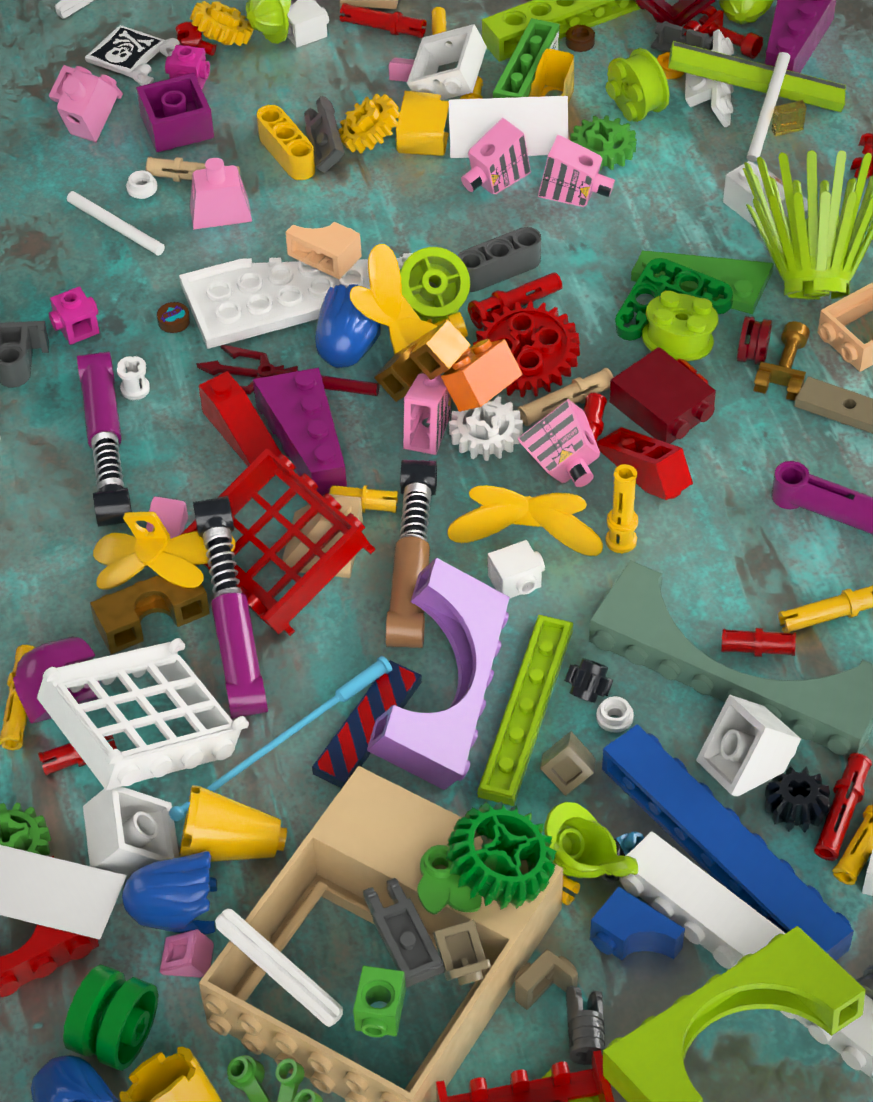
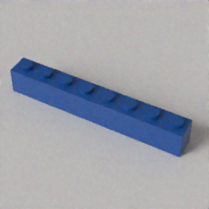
[602,724,854,961]

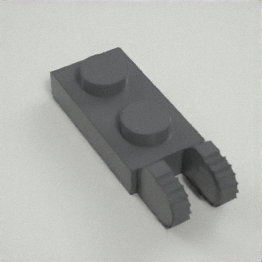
[304,96,345,173]
[363,878,444,988]

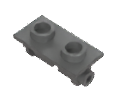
[651,21,713,53]

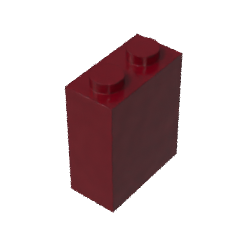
[609,347,716,444]

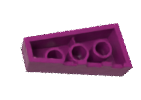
[765,0,836,73]
[253,367,347,496]

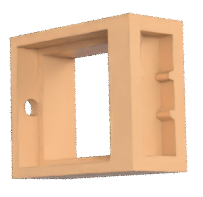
[817,282,873,372]

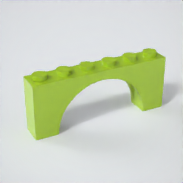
[603,926,866,1102]

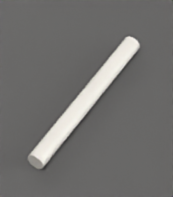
[747,52,790,162]
[67,191,165,256]

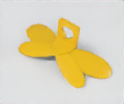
[350,244,437,354]
[447,485,603,556]
[93,512,235,590]

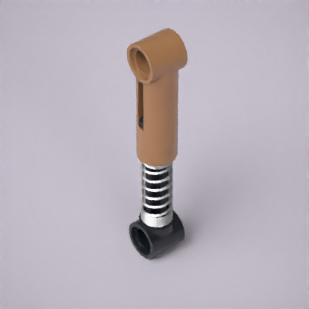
[386,460,437,648]

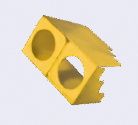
[529,49,574,104]
[396,90,449,156]

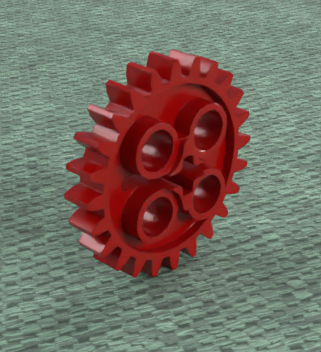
[473,301,581,398]

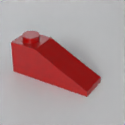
[198,371,281,466]
[597,427,693,500]

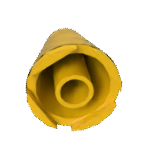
[180,785,287,862]

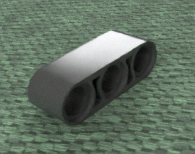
[458,227,541,292]

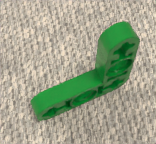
[615,258,733,341]

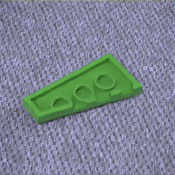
[631,250,774,315]

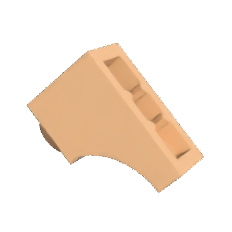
[286,222,362,279]

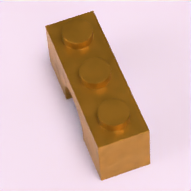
[374,320,470,402]
[90,575,210,655]

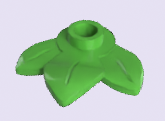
[417,845,482,915]

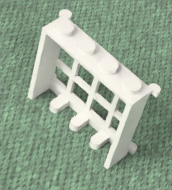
[37,638,249,791]

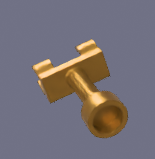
[753,321,810,401]

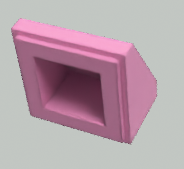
[389,58,415,82]
[146,497,188,538]
[159,929,214,978]

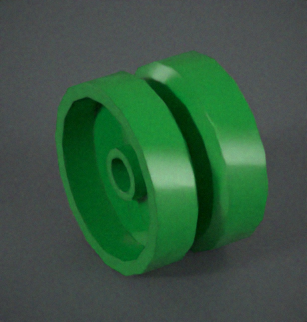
[63,964,159,1071]

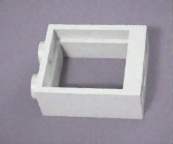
[407,24,487,100]

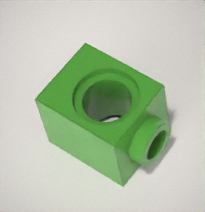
[353,965,406,1037]

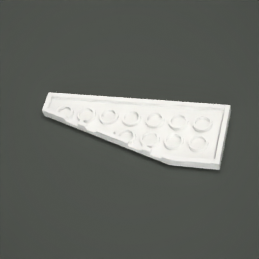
[179,253,436,349]

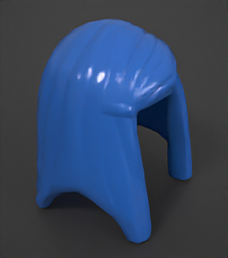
[315,284,381,368]
[122,851,217,935]
[31,1055,120,1102]

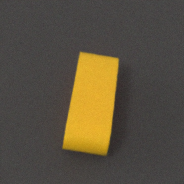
[256,105,315,180]

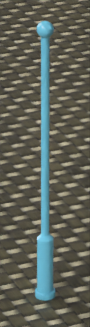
[169,656,392,821]

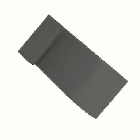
[0,321,49,388]

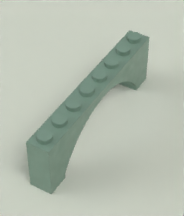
[589,560,873,757]

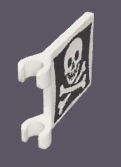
[85,25,180,86]

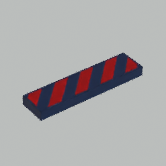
[312,660,422,788]

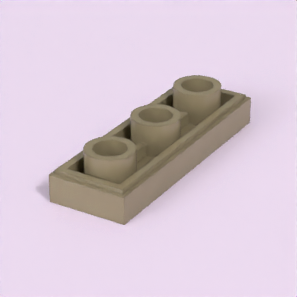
[794,376,873,434]

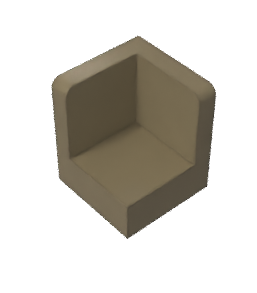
[540,731,596,796]

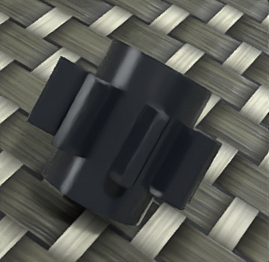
[564,658,613,703]

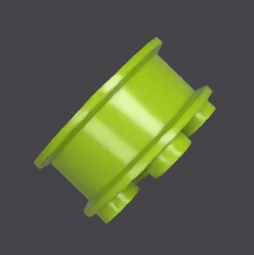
[605,48,669,122]
[400,247,470,324]
[642,291,719,361]

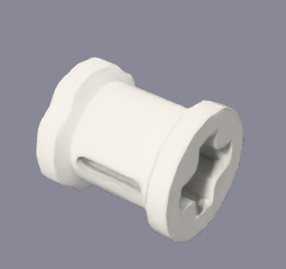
[117,356,150,400]

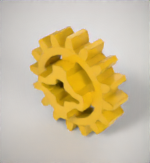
[190,1,254,46]
[338,94,401,153]

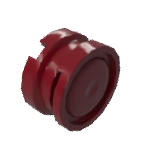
[737,316,772,365]

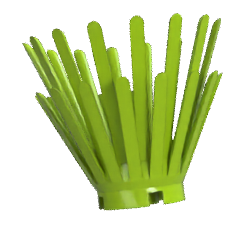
[743,150,873,300]

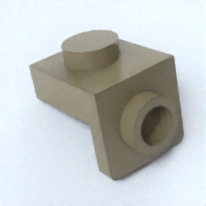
[433,920,491,986]
[514,949,578,1010]

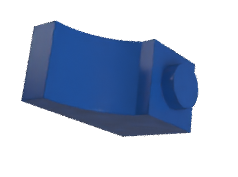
[590,886,685,961]

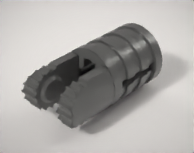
[566,986,606,1065]

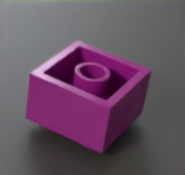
[136,73,215,153]

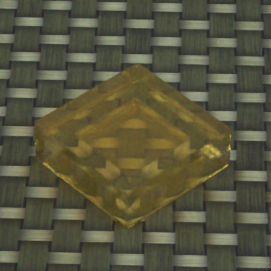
[772,100,807,136]

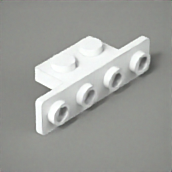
[685,29,734,128]

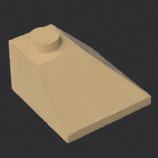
[282,494,363,578]

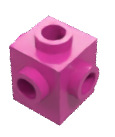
[165,45,210,89]
[48,286,99,345]

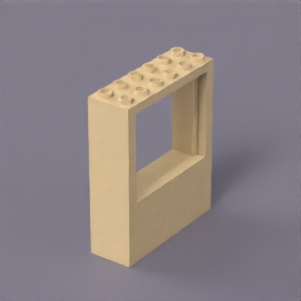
[199,766,563,1102]

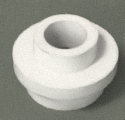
[126,170,157,199]
[596,696,634,733]

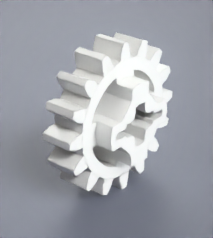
[449,396,523,461]

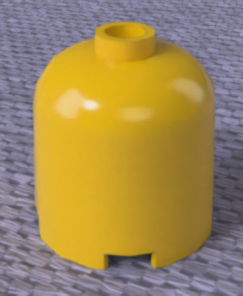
[119,1046,222,1102]

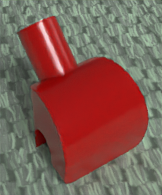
[176,22,217,56]

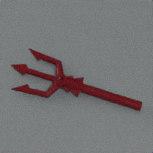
[196,345,380,396]

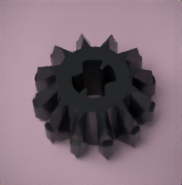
[765,765,831,833]

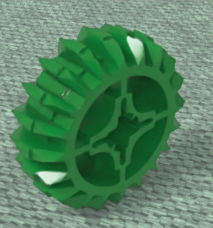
[446,801,556,910]

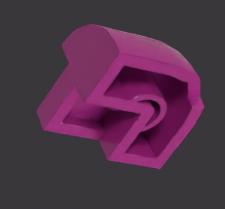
[13,636,100,724]

